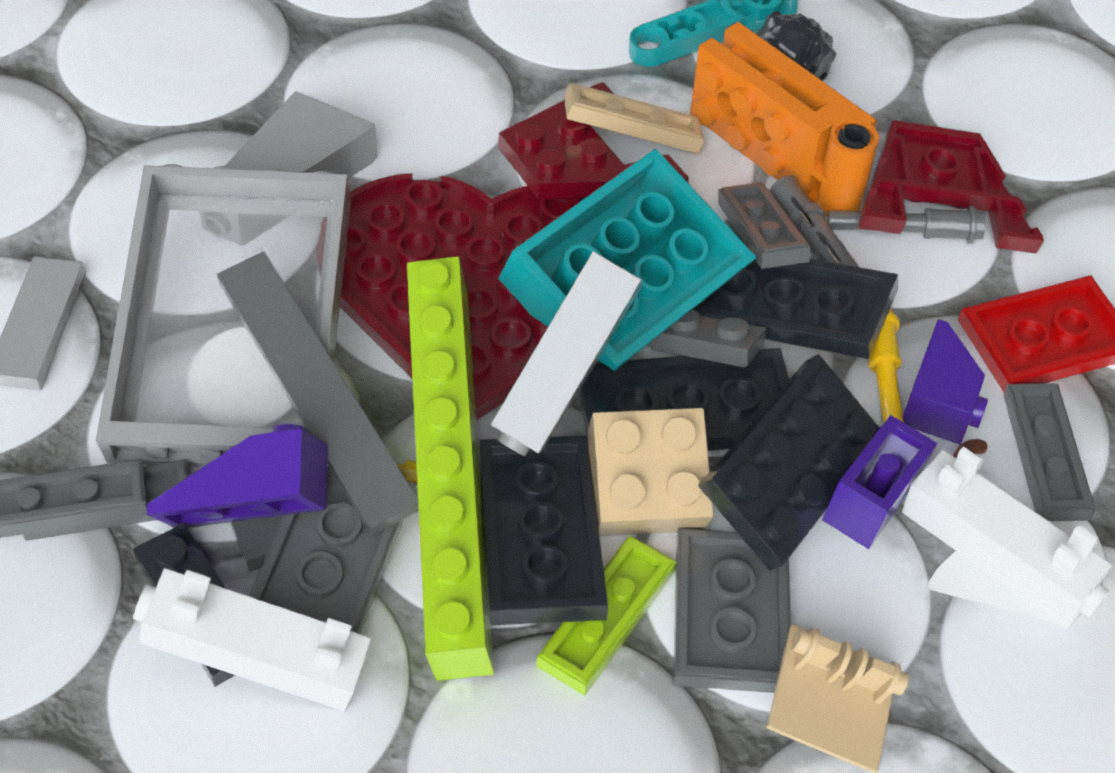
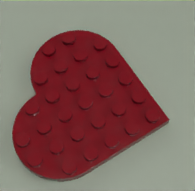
[316,173,585,421]

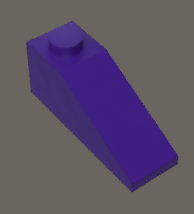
[147,424,328,528]

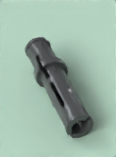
[770,176,859,267]

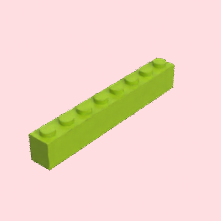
[407,256,494,681]

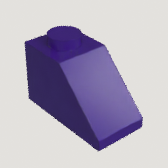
[903,319,988,445]
[822,415,938,549]

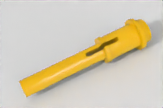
[868,309,904,424]

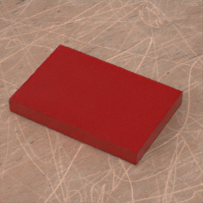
[958,275,1115,392]

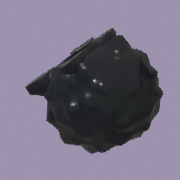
[756,10,837,81]

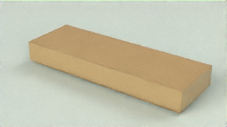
[564,83,704,154]

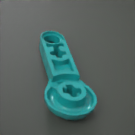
[629,0,798,67]

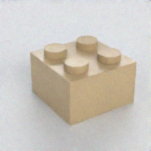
[588,408,713,536]

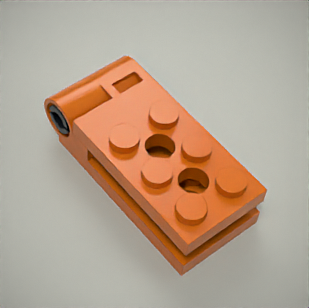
[690,22,879,217]

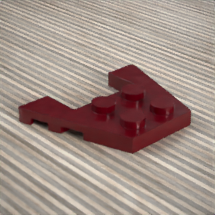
[498,82,689,200]
[858,120,1044,254]

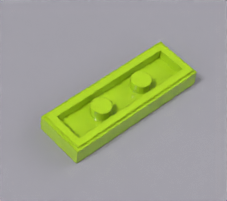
[536,535,677,696]

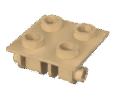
[766,624,909,773]

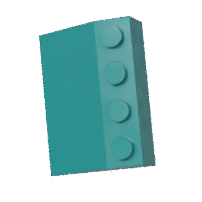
[498,148,756,371]

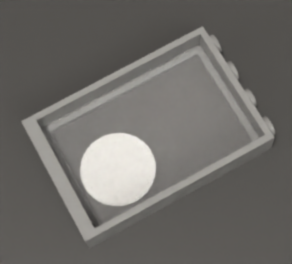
[96,164,351,467]

